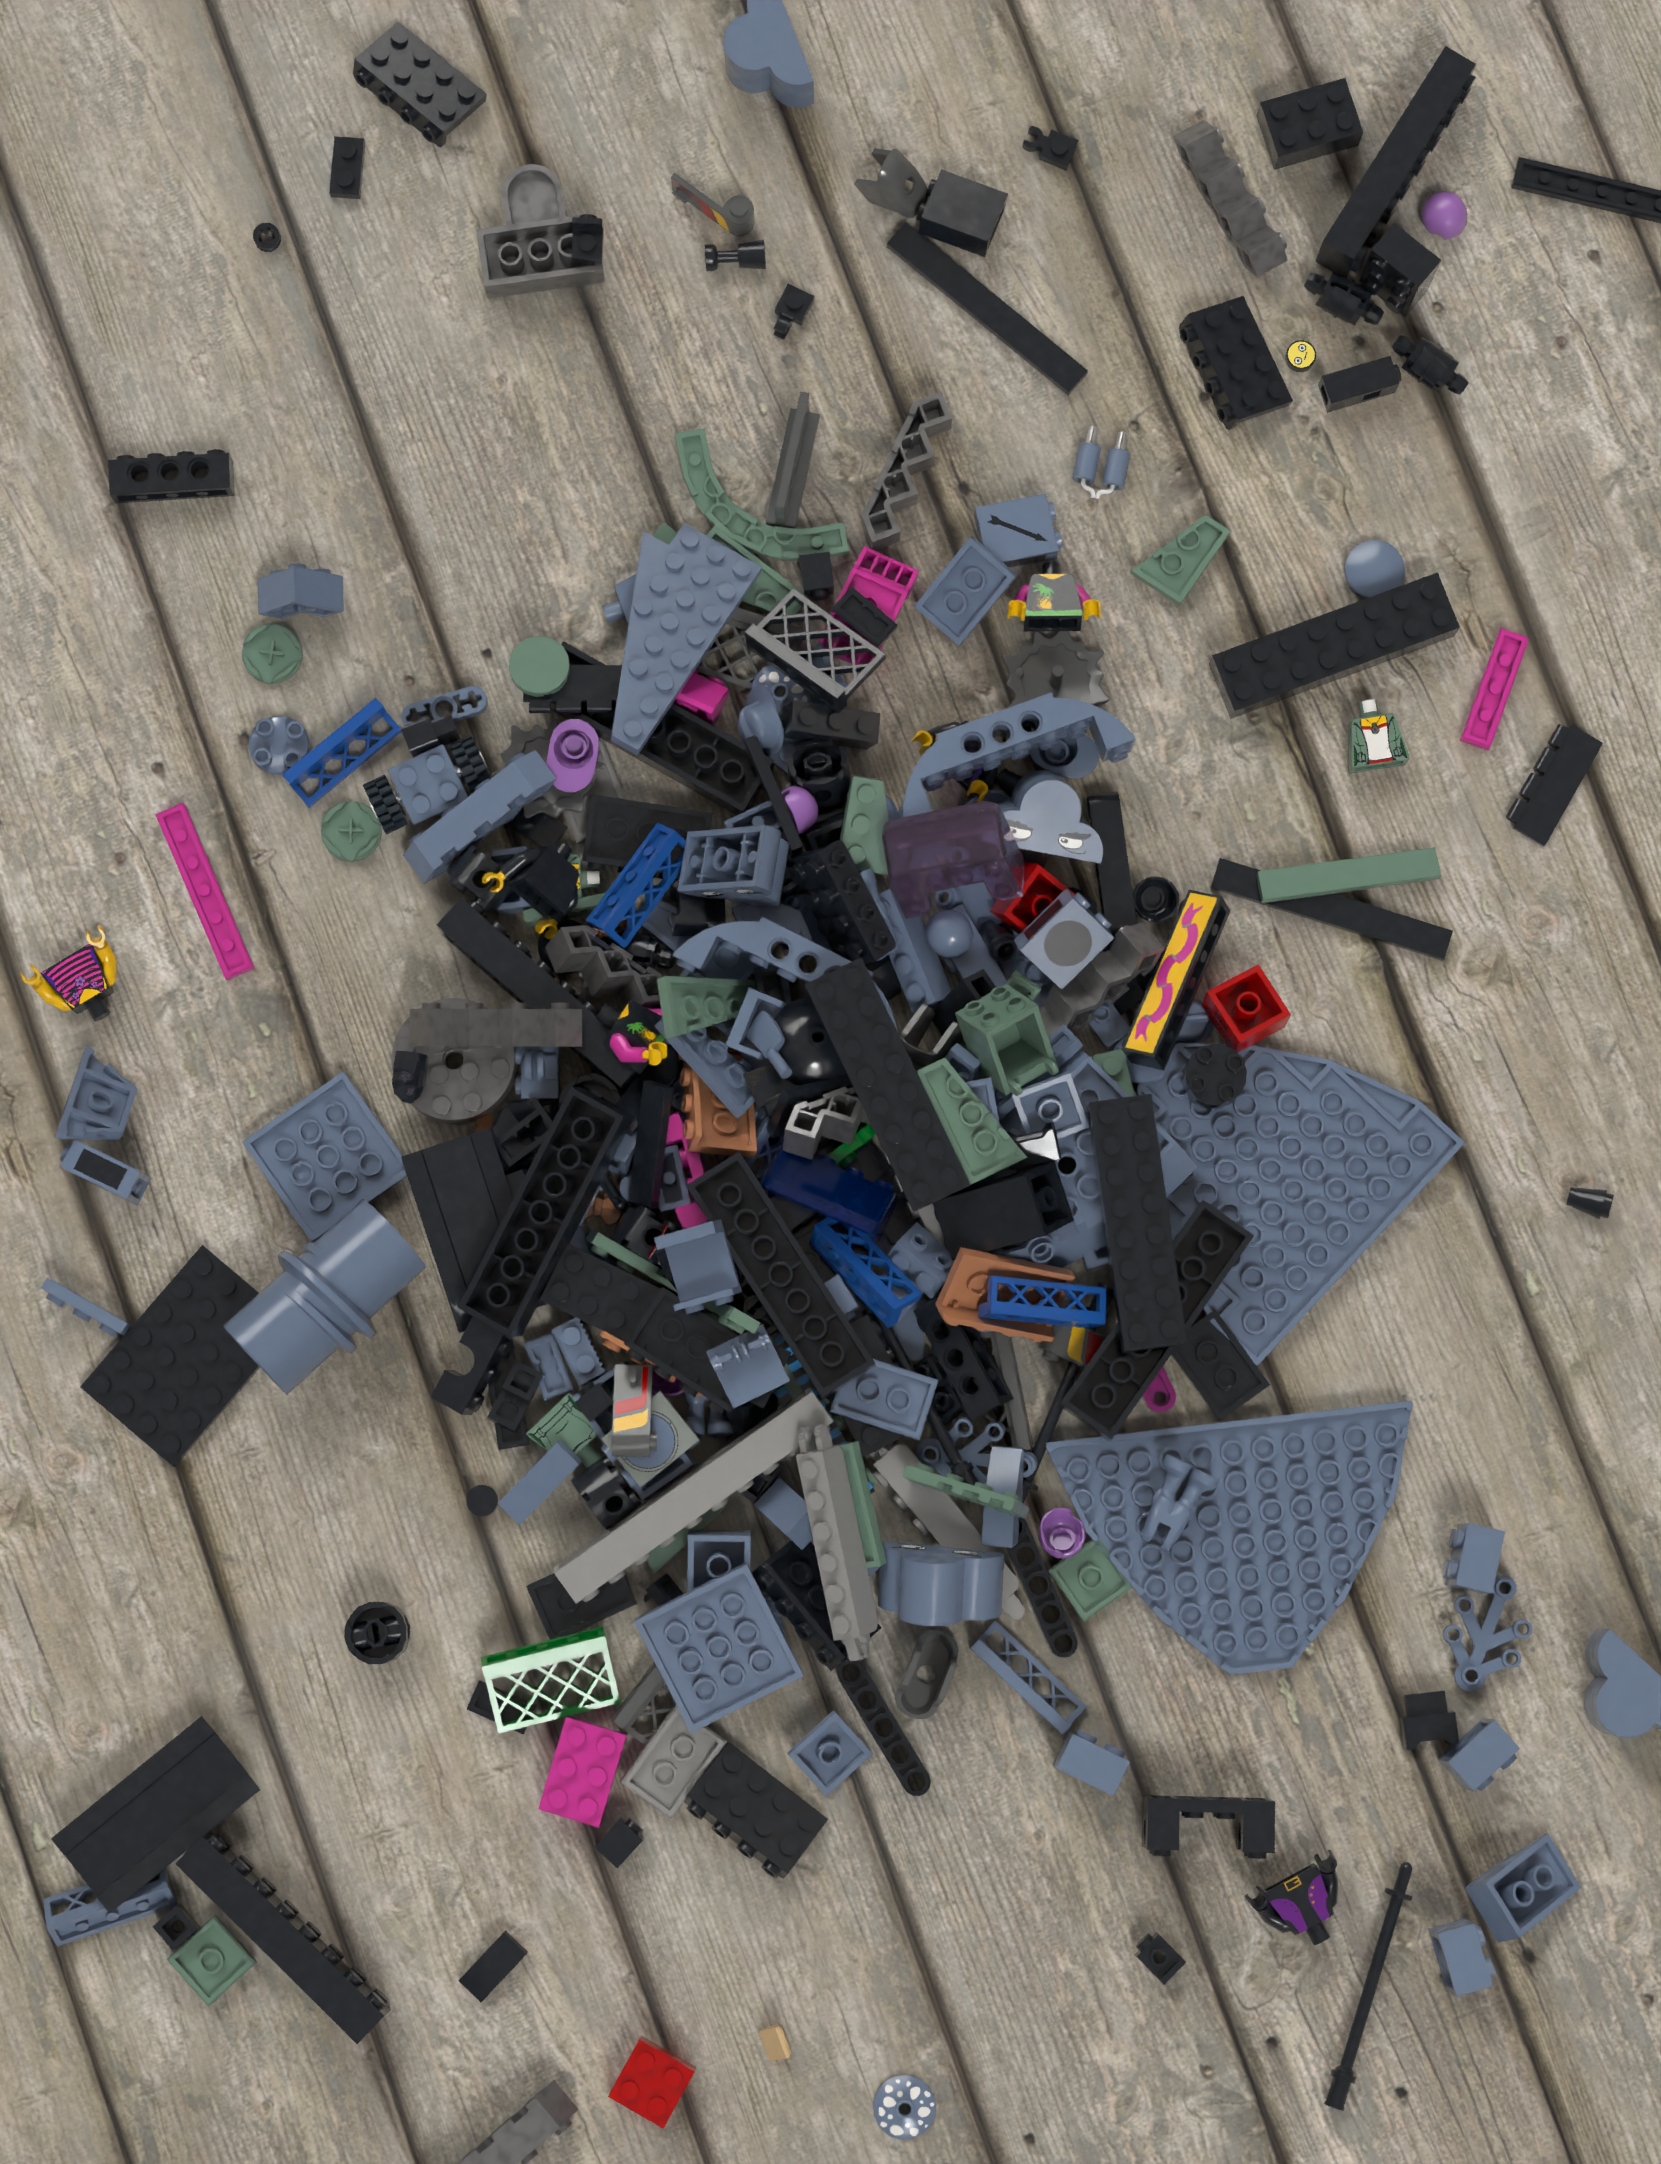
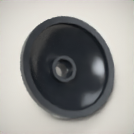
[774,997,848,1085]

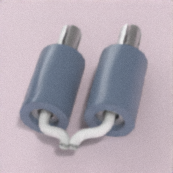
[1072,426,1131,499]

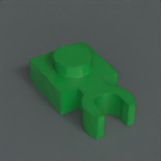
[827,1124,876,1168]

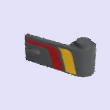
[671,173,754,236]
[1038,1325,1106,1368]
[612,1365,657,1457]

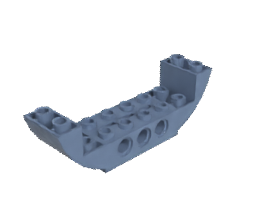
[902,692,1136,836]
[673,917,898,1032]

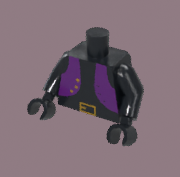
[1245,1850,1338,1945]

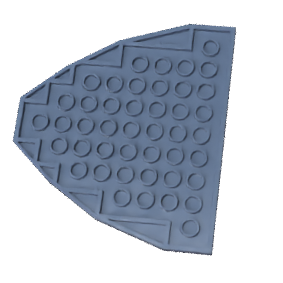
[1136,1043,1465,1366]

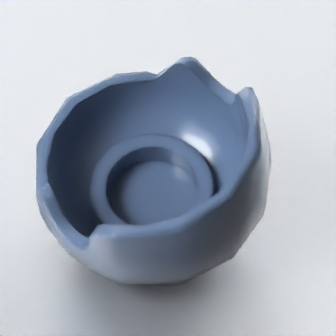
[925,909,973,957]

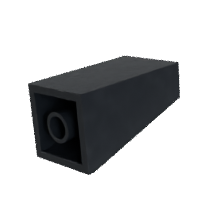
[933,1161,1074,1261]

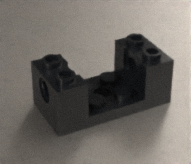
[1142,1795,1275,1859]

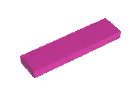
[1460,628,1529,751]

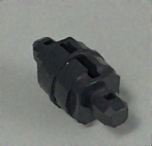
[1304,272,1384,326]
[1392,335,1469,395]
[599,930,676,969]

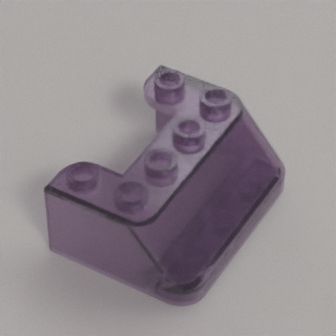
[882,801,1024,918]

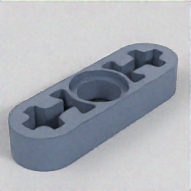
[401,686,488,726]

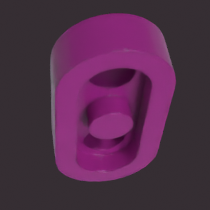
[1142,1367,1176,1413]

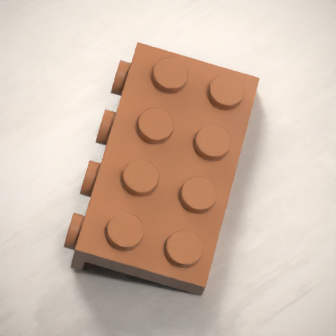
[678,1047,757,1158]
[935,1247,1075,1342]

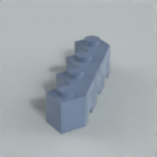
[403,750,557,884]

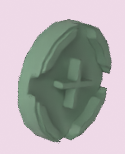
[242,624,303,684]
[509,636,570,697]
[321,801,382,862]

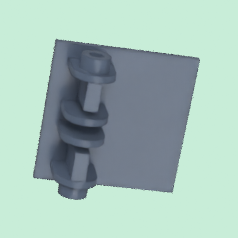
[706,1324,790,1409]

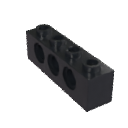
[108,449,235,504]
[913,1295,1014,1421]

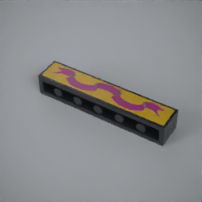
[1121,890,1231,1071]

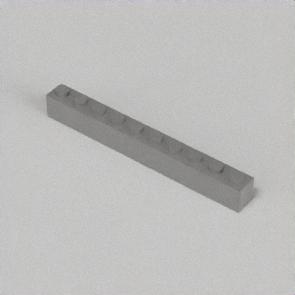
[554,1387,834,1603]

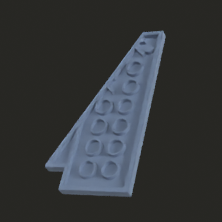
[611,523,762,755]

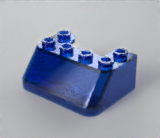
[761,1146,898,1245]

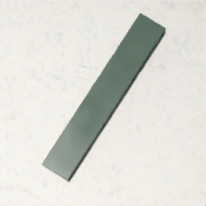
[1256,847,1441,903]

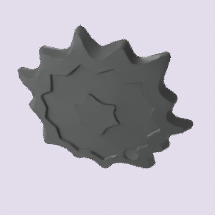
[1002,631,1110,707]
[490,719,604,818]

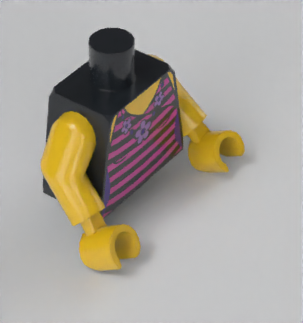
[20,925,117,1022]

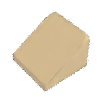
[759,2023,792,2061]

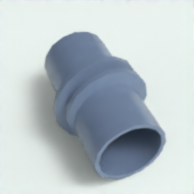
[223,1199,426,1395]

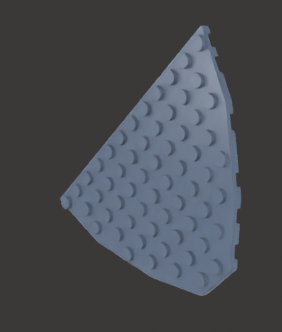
[1046,1401,1413,1675]

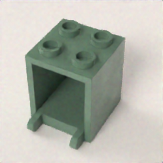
[955,984,1059,1096]

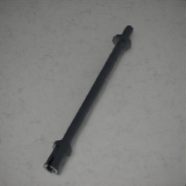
[1022,1282,1114,1504]
[862,1306,978,1503]
[1324,1862,1413,2111]

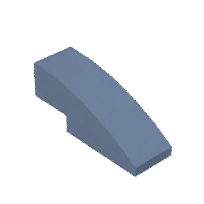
[982,1446,1024,1548]

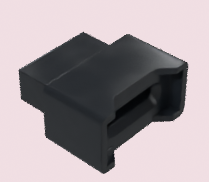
[401,716,461,757]
[669,879,726,936]
[1007,1122,1061,1173]
[1399,1690,1459,1750]

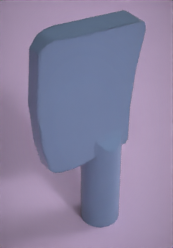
[746,1011,792,1079]

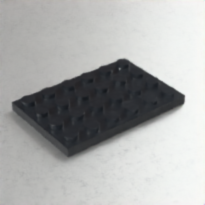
[80,1245,260,1467]

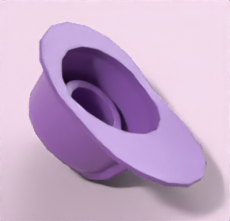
[546,719,599,792]

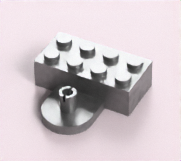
[477,164,605,299]

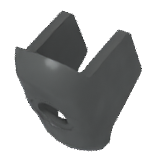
[854,148,928,218]
[899,1003,963,1066]
[895,1630,959,1719]

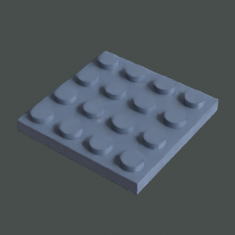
[242,1072,407,1243]
[634,1562,804,1733]

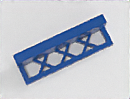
[282,698,402,808]
[586,823,686,949]
[809,1210,922,1328]
[978,1276,1106,1329]

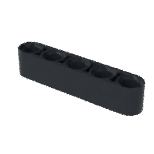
[1087,791,1137,940]
[1005,1518,1078,1658]
[837,1658,931,1796]

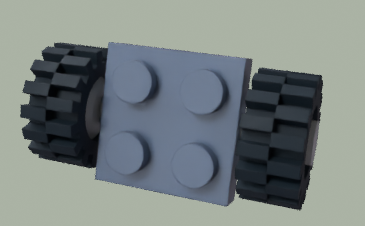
[363,735,491,834]

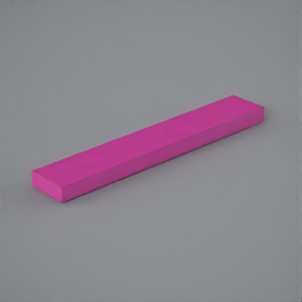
[155,803,255,980]

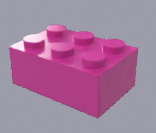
[538,1716,628,1828]

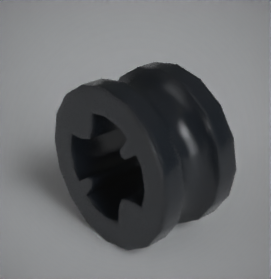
[253,223,281,252]

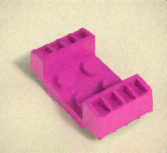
[817,546,919,674]
[666,1113,708,1229]

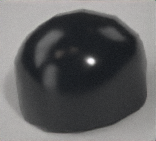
[1133,876,1179,923]

